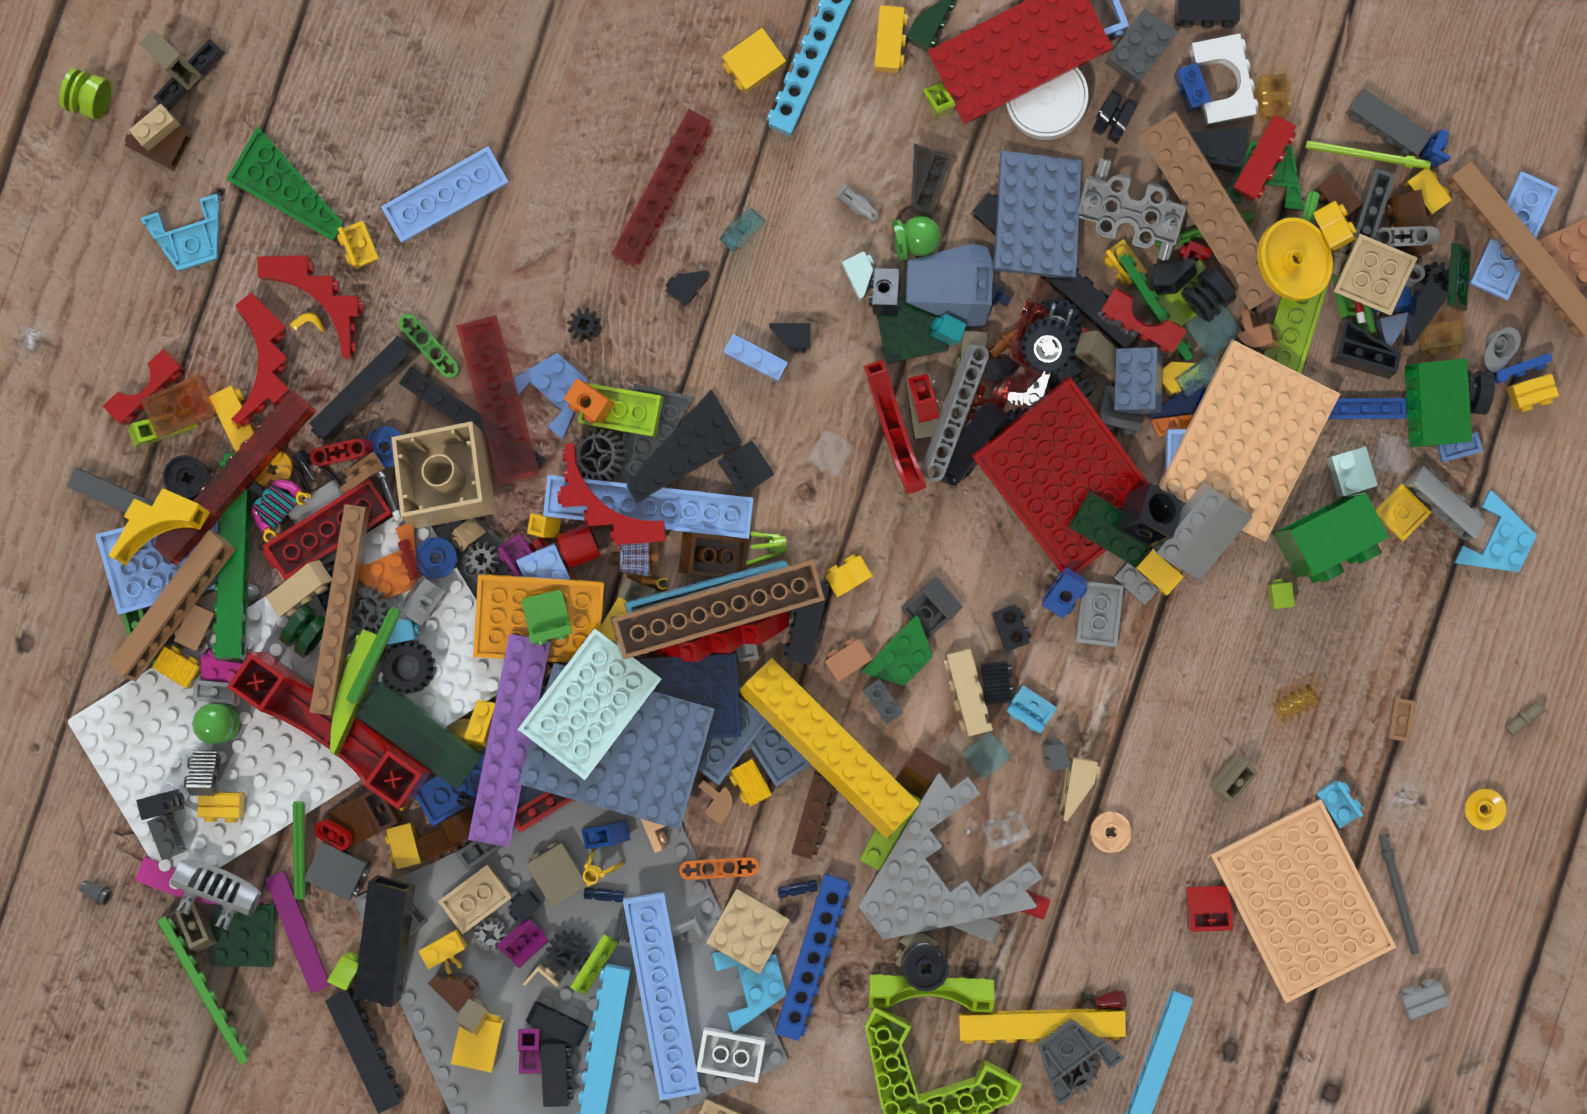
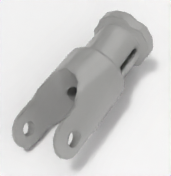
[835,183,878,221]

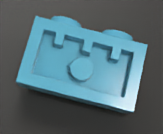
[1316,780,1363,829]

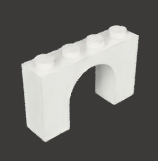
[1188,34,1258,128]

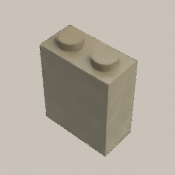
[139,29,202,90]
[526,841,586,907]

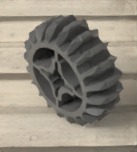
[575,428,627,481]

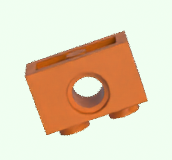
[563,378,615,424]

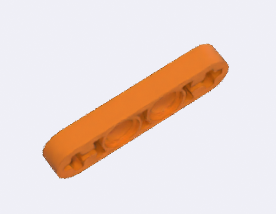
[678,857,759,880]

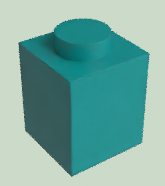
[930,314,966,346]

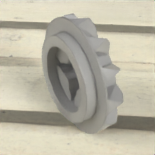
[474,917,507,951]

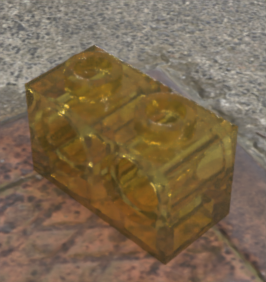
[1257,74,1291,121]

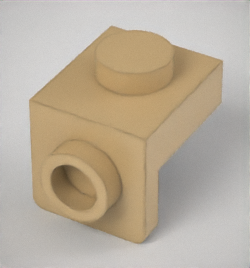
[449,518,486,552]

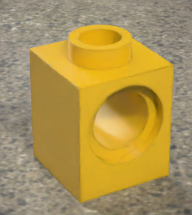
[527,513,561,538]

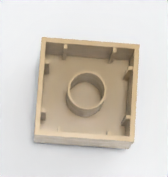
[391,421,496,529]

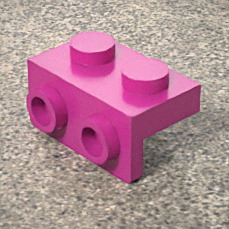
[201,648,248,683]

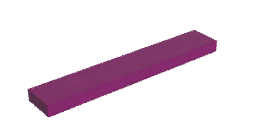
[265,871,331,994]

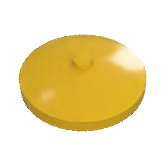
[1257,217,1333,301]

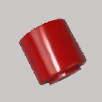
[557,522,602,568]

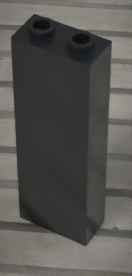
[309,336,419,441]
[354,875,415,1007]

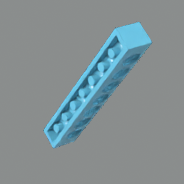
[767,0,853,137]

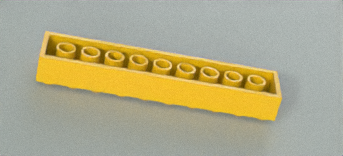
[739,658,920,838]

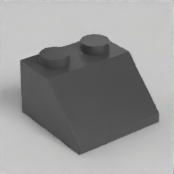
[901,577,963,638]

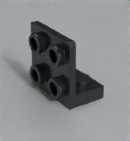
[718,441,774,496]

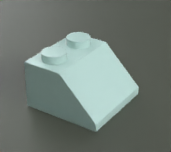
[1326,446,1378,497]

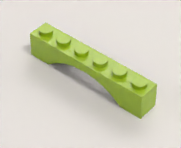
[868,974,994,1012]

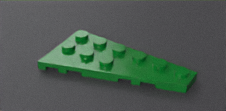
[227,126,345,242]

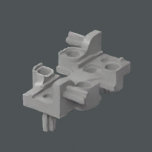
[1078,158,1188,261]

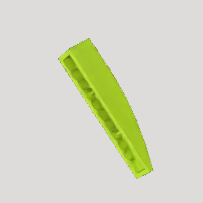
[330,630,388,757]

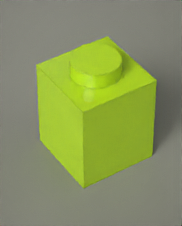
[1267,579,1295,609]

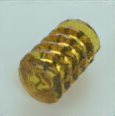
[1272,683,1319,724]

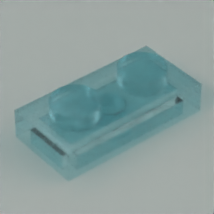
[1175,355,1217,397]

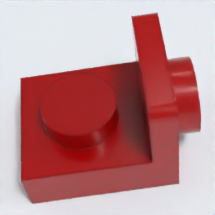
[1178,240,1212,261]

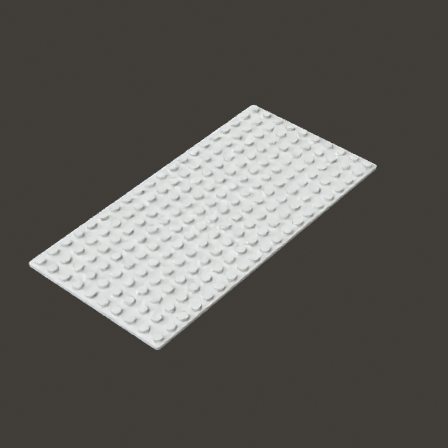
[68,517,504,889]

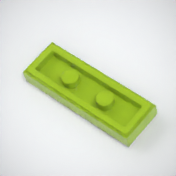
[570,934,619,995]

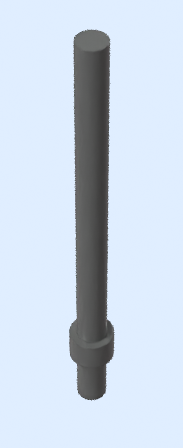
[1378,833,1420,955]

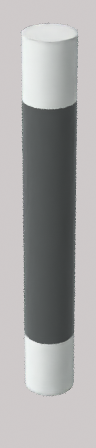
[376,470,404,523]

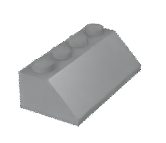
[1403,466,1485,540]

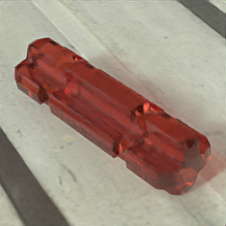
[398,539,421,580]

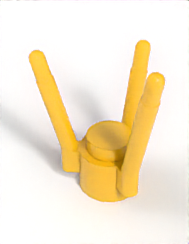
[583,849,625,887]

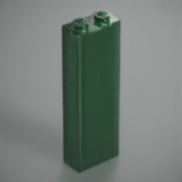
[356,681,485,790]

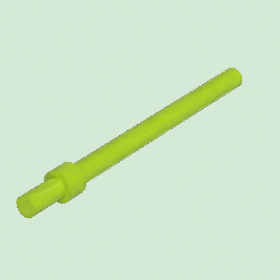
[1306,140,1431,169]

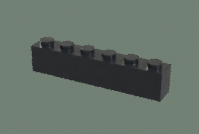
[325,987,405,1114]

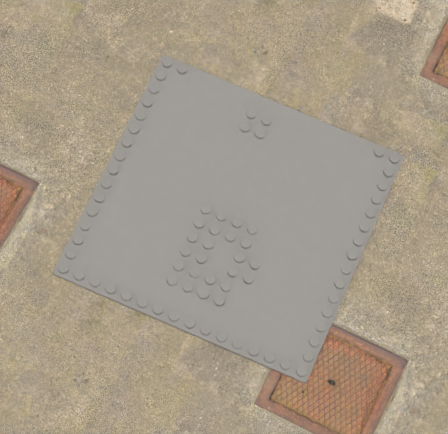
[354,800,788,1114]

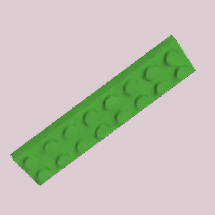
[157,916,249,1065]

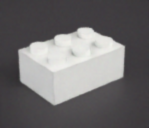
[696,1027,766,1083]

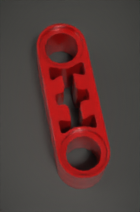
[310,439,373,466]

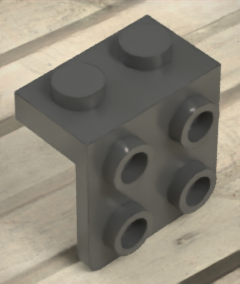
[1099,385,1142,436]

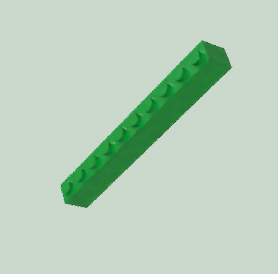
[212,453,253,661]

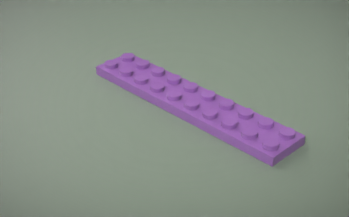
[468,634,550,847]

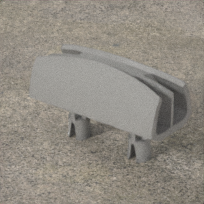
[170,860,262,931]

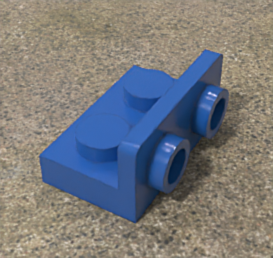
[1418,129,1451,168]

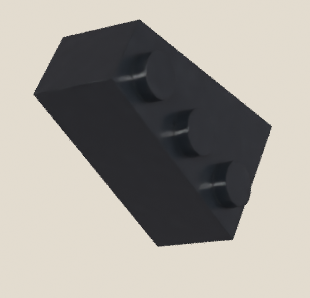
[1330,317,1401,379]

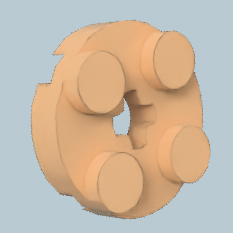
[1089,811,1131,853]

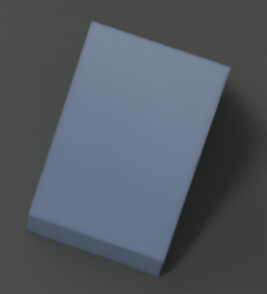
[1375,312,1408,347]

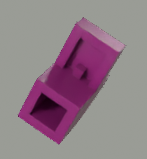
[518,1029,542,1074]

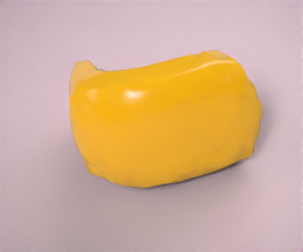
[289,312,326,332]

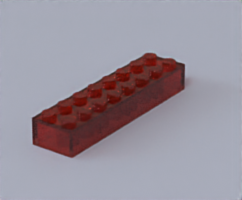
[456,315,540,488]

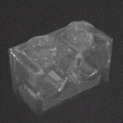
[982,810,1031,851]

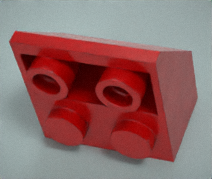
[1185,885,1233,932]

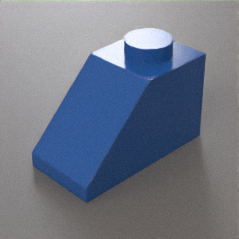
[581,820,630,849]

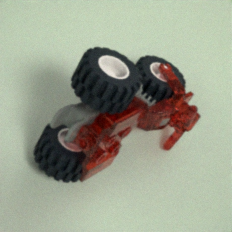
[968,298,1083,433]

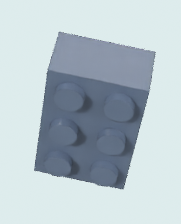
[1114,347,1163,414]

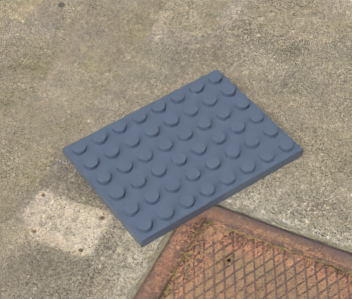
[518,663,715,830]

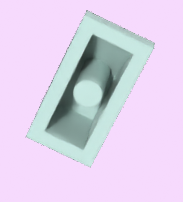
[842,251,875,301]

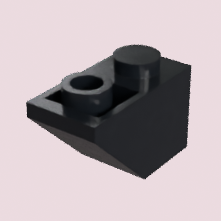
[1153,259,1197,295]

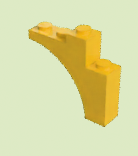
[108,488,210,566]

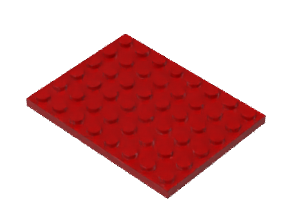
[972,377,1149,574]

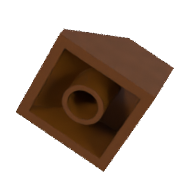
[895,747,952,799]
[428,973,481,1013]

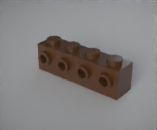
[791,772,836,859]

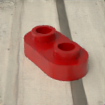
[315,819,353,851]

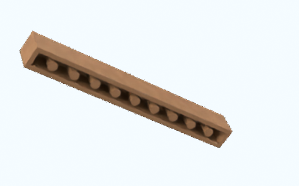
[1446,161,1587,338]
[310,504,370,716]

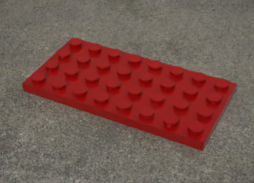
[928,0,1113,125]

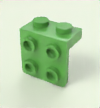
[521,589,572,645]

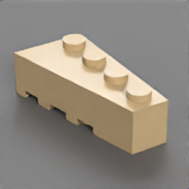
[943,649,993,736]

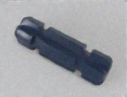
[777,880,818,898]
[583,887,624,902]

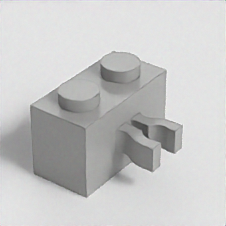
[398,574,445,626]

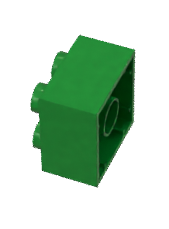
[1272,492,1389,583]

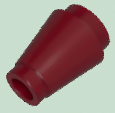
[1095,989,1127,1010]

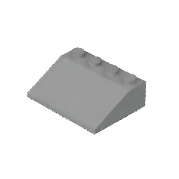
[1153,482,1252,580]

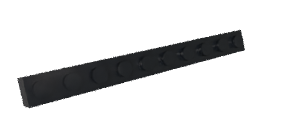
[971,193,1139,349]

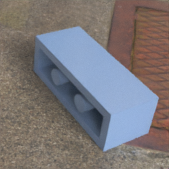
[723,334,788,383]

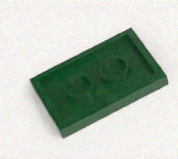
[1447,243,1471,311]

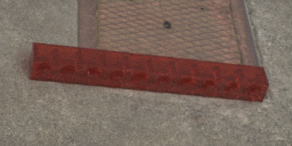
[153,390,317,566]

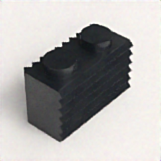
[981,661,1014,705]

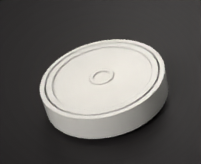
[1006,67,1088,140]

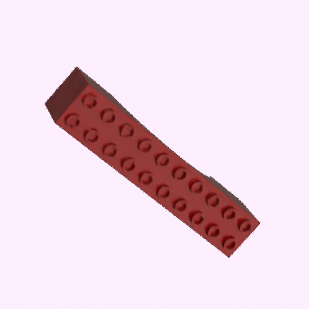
[227,651,433,809]

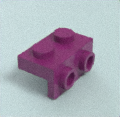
[497,533,533,577]
[497,918,549,968]

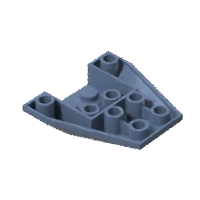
[905,244,993,328]

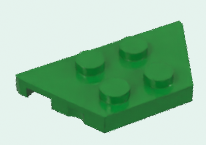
[861,614,933,686]

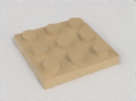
[1333,234,1417,315]
[705,889,789,975]

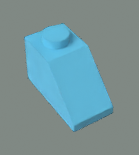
[386,619,420,645]

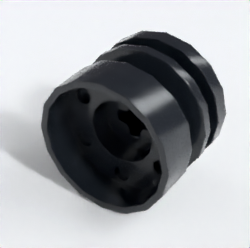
[1181,267,1237,323]
[1046,358,1099,398]
[1468,369,1495,415]
[162,455,212,501]

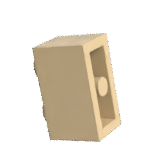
[129,104,181,151]

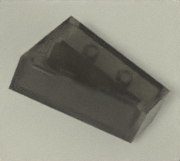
[911,143,954,219]

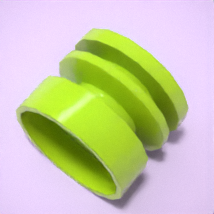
[59,68,112,121]

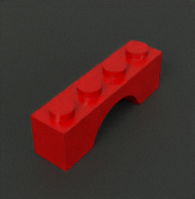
[1101,287,1186,353]
[103,349,185,425]

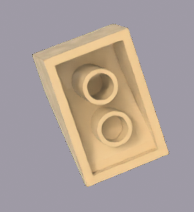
[1058,756,1100,821]

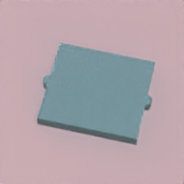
[961,731,1011,780]

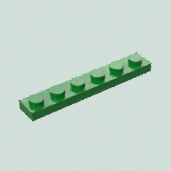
[1116,254,1193,362]

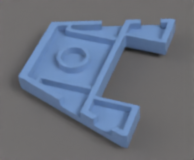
[502,353,588,439]

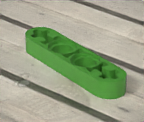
[399,314,460,379]

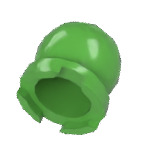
[892,216,941,262]
[192,703,241,745]

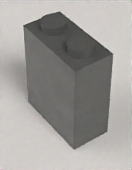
[304,842,370,901]

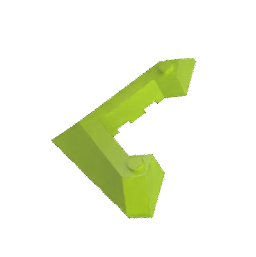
[865,1007,1022,1114]

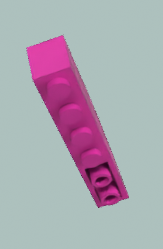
[135,856,264,906]

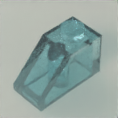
[719,208,766,253]

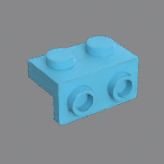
[1007,685,1057,734]

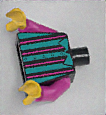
[247,479,311,542]

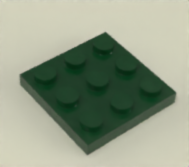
[876,297,947,364]
[210,904,276,967]

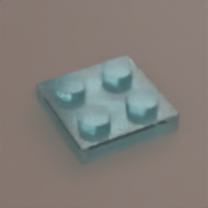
[1185,304,1242,358]

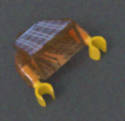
[610,535,668,590]

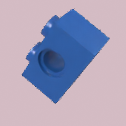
[1174,63,1211,113]
[1042,567,1087,619]

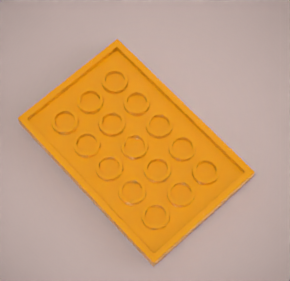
[473,574,604,663]

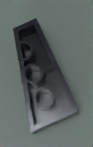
[1190,127,1249,172]

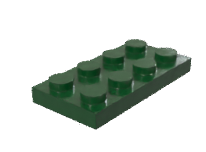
[1067,491,1148,567]

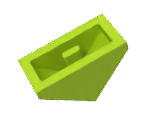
[923,82,955,119]

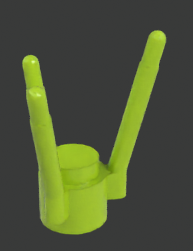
[746,531,787,566]

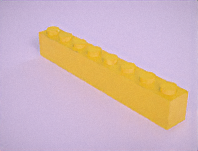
[958,1008,1126,1044]

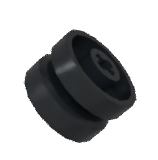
[1091,90,1138,144]
[900,942,949,992]

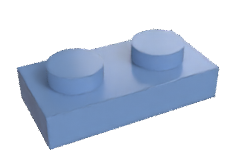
[1437,432,1483,462]

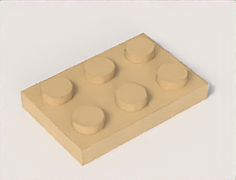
[438,863,513,935]

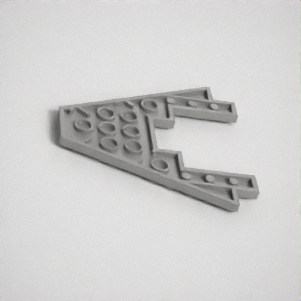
[859,772,1042,940]

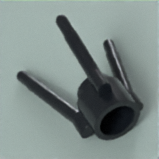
[291,450,341,495]

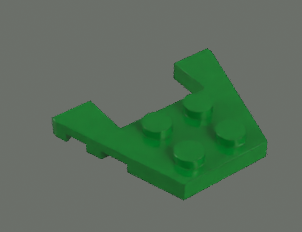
[1227,142,1304,211]

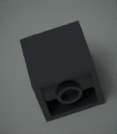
[1116,483,1184,548]

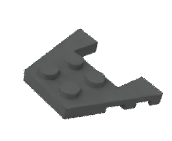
[1037,1018,1124,1106]

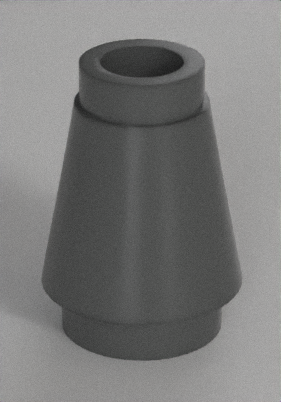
[79,880,112,906]

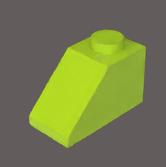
[327,952,359,991]

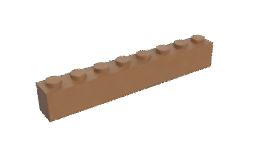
[109,530,236,682]

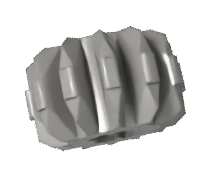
[465,542,500,576]

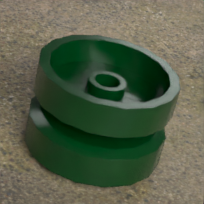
[279,604,326,658]

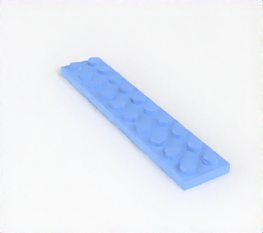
[543,475,753,539]
[623,891,701,1100]

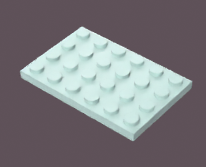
[518,628,661,780]

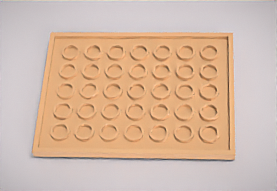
[1159,340,1340,542]
[1210,799,1396,1003]

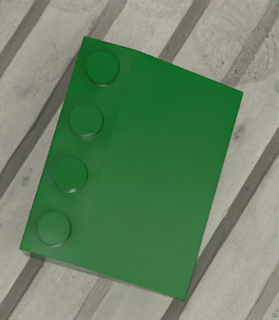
[1404,358,1472,448]

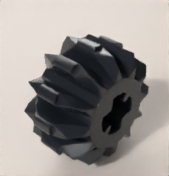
[1420,261,1450,292]
[567,308,602,343]

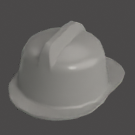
[1484,327,1521,372]

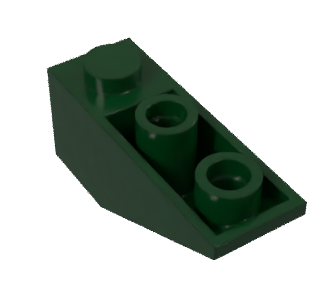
[906,0,957,52]

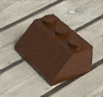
[1385,189,1433,257]

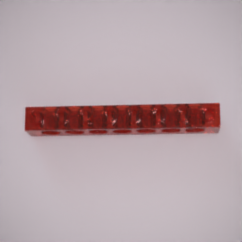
[611,109,712,268]

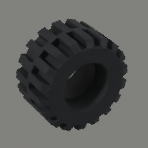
[380,641,436,694]

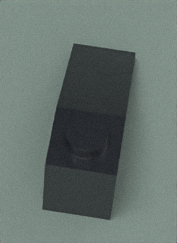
[1403,280,1449,346]

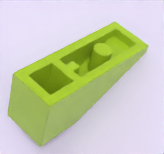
[128,408,198,448]

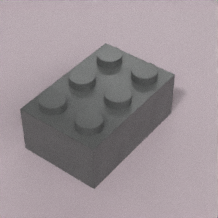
[1105,8,1178,87]

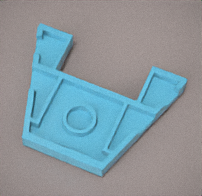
[141,194,220,272]
[1453,491,1537,572]
[711,952,787,1032]

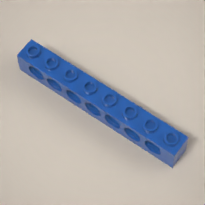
[775,873,851,1041]

